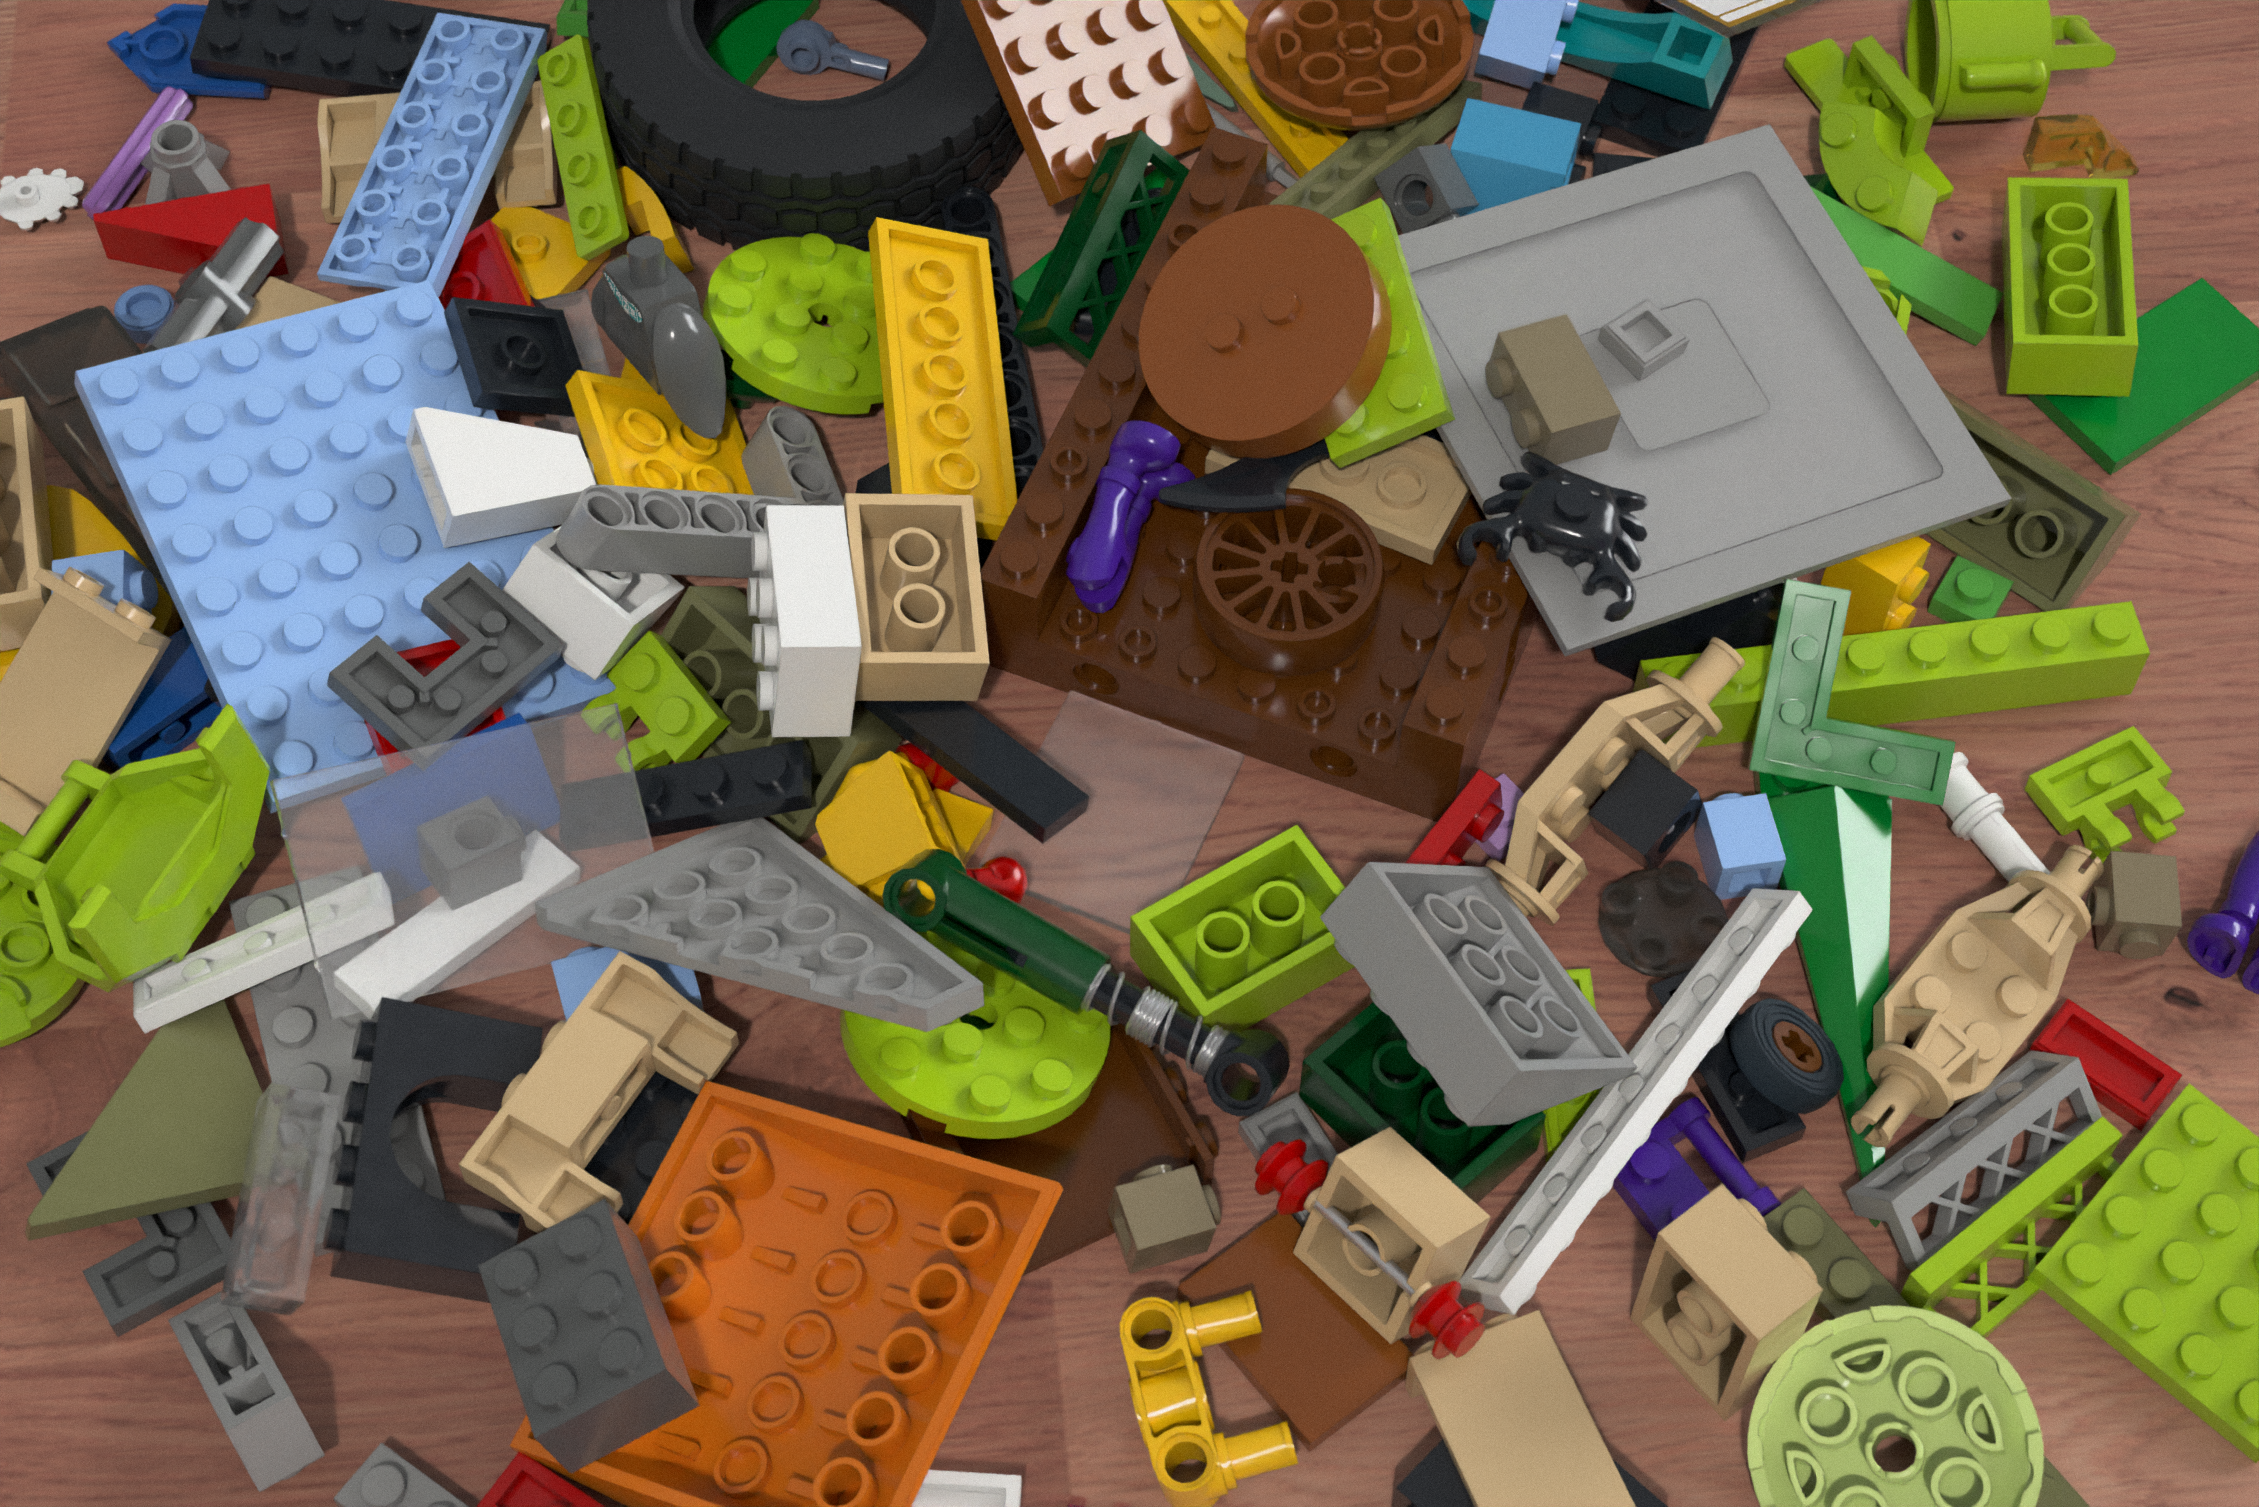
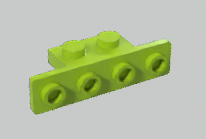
[537,34,629,261]
[1784,35,1954,204]

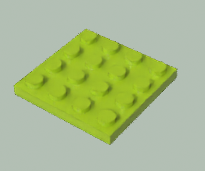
[2027,1083,2259,1463]

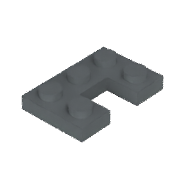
[327,562,563,772]
[26,1131,246,1337]

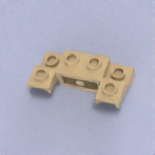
[317,81,558,224]
[459,951,739,1233]

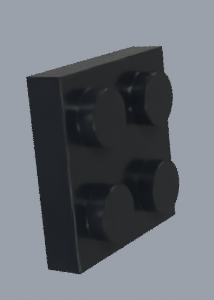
[444,297,583,417]

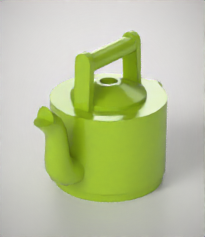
[1904,0,2116,122]

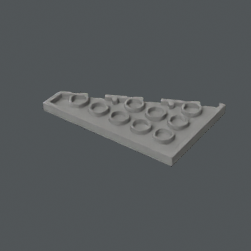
[534,817,984,1032]

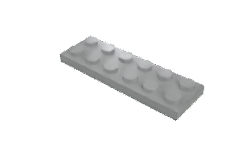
[229,865,447,1257]

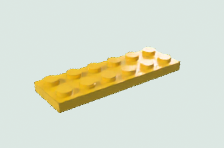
[868,217,1018,541]

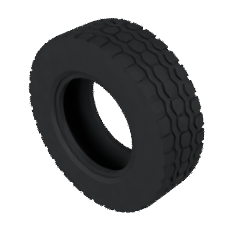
[587,0,1023,252]

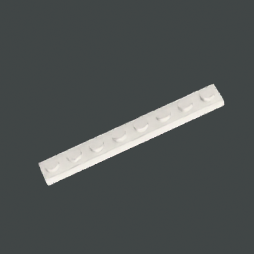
[1459,888,1813,1315]

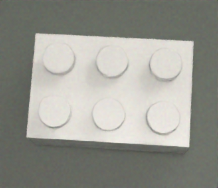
[747,505,862,737]

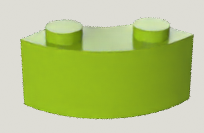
[1819,100,1938,247]

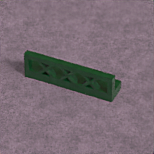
[1012,130,1190,368]

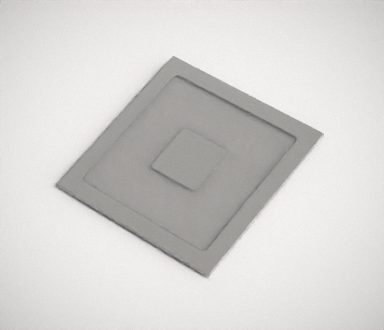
[1398,124,2012,656]

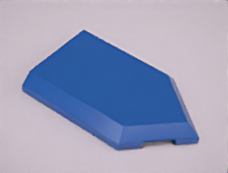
[107,3,272,98]

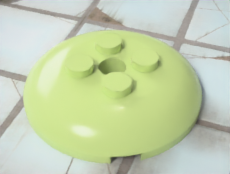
[1747,1305,2044,1507]

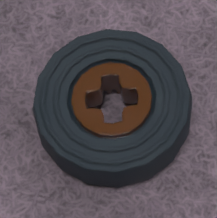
[1730,998,1844,1114]

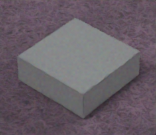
[1598,298,1690,381]

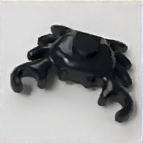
[1457,451,1648,622]

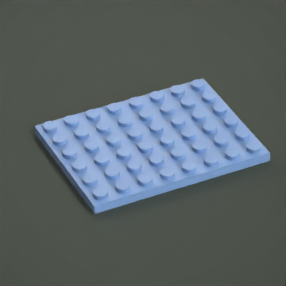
[74,280,616,813]

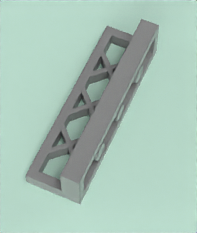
[1846,1050,2102,1270]

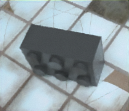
[478,1199,700,1474]

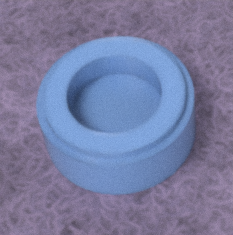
[114,285,175,344]

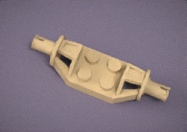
[1484,637,1745,926]
[1851,845,2104,1148]

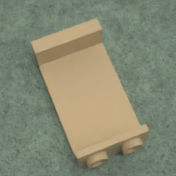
[0,567,172,836]
[1405,1310,1636,1507]

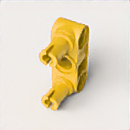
[1119,1290,1299,1507]

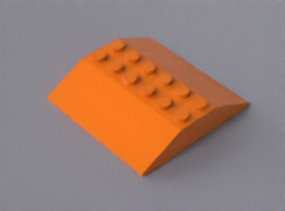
[509,1080,1063,1507]

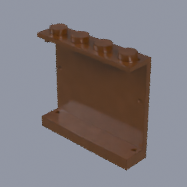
[898,942,1219,1276]

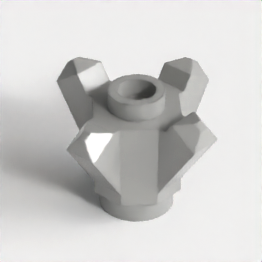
[141,120,231,205]

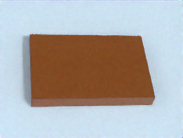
[1177,1213,1414,1452]

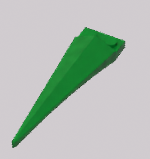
[1753,771,1892,1228]

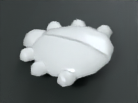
[0,168,84,231]

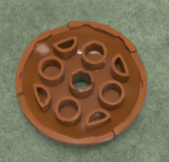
[1245,0,1474,130]

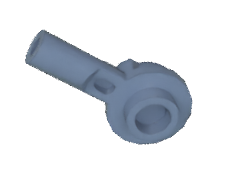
[777,20,889,81]

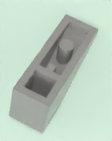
[168,1285,325,1493]

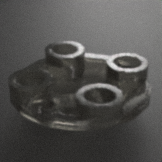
[1598,861,1729,979]

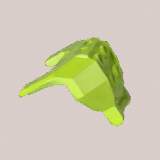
[0,704,270,992]

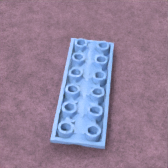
[317,13,547,297]

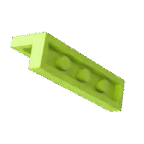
[1900,1116,2123,1338]

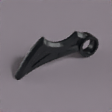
[1159,438,1330,513]

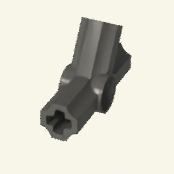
[143,218,284,353]

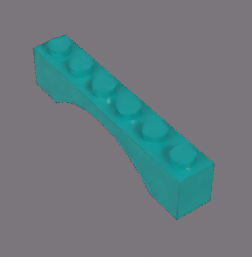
[1462,0,1733,110]

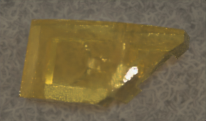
[2023,114,2139,179]

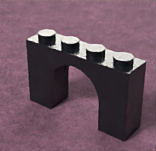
[323,997,543,1303]

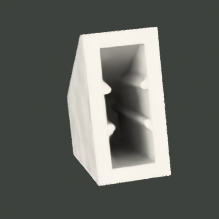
[405,407,598,548]

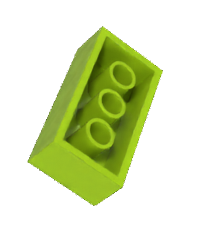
[2001,177,2138,397]

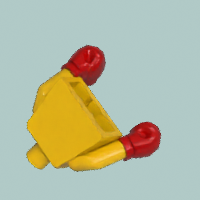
[815,743,1028,908]

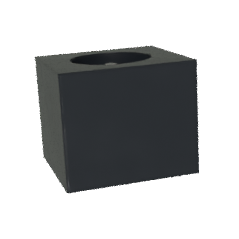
[1588,749,1702,874]

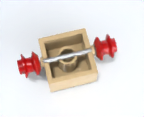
[1254,1127,1491,1360]

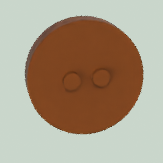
[1139,204,1392,458]

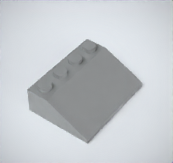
[1320,862,1638,1126]

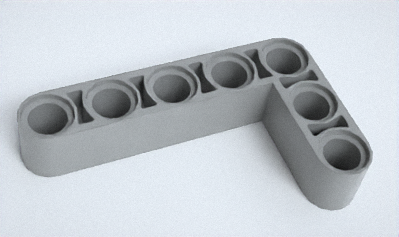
[556,406,844,578]

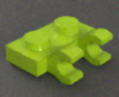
[579,630,731,773]
[2025,726,2185,864]

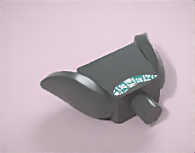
[591,236,726,438]

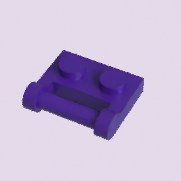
[1613,1097,1781,1242]

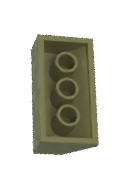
[1926,385,2141,612]
[661,586,902,843]

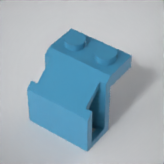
[1450,98,1581,216]

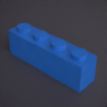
[102,627,223,772]

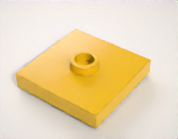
[491,206,611,309]

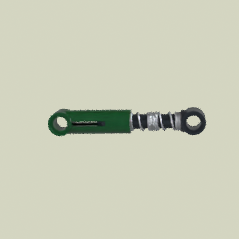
[882,849,1290,1116]

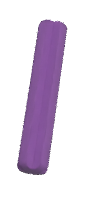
[82,86,193,220]

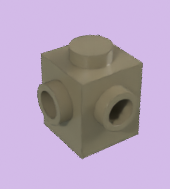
[2086,851,2182,959]
[1108,1164,1221,1274]

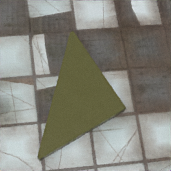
[25,999,295,1241]

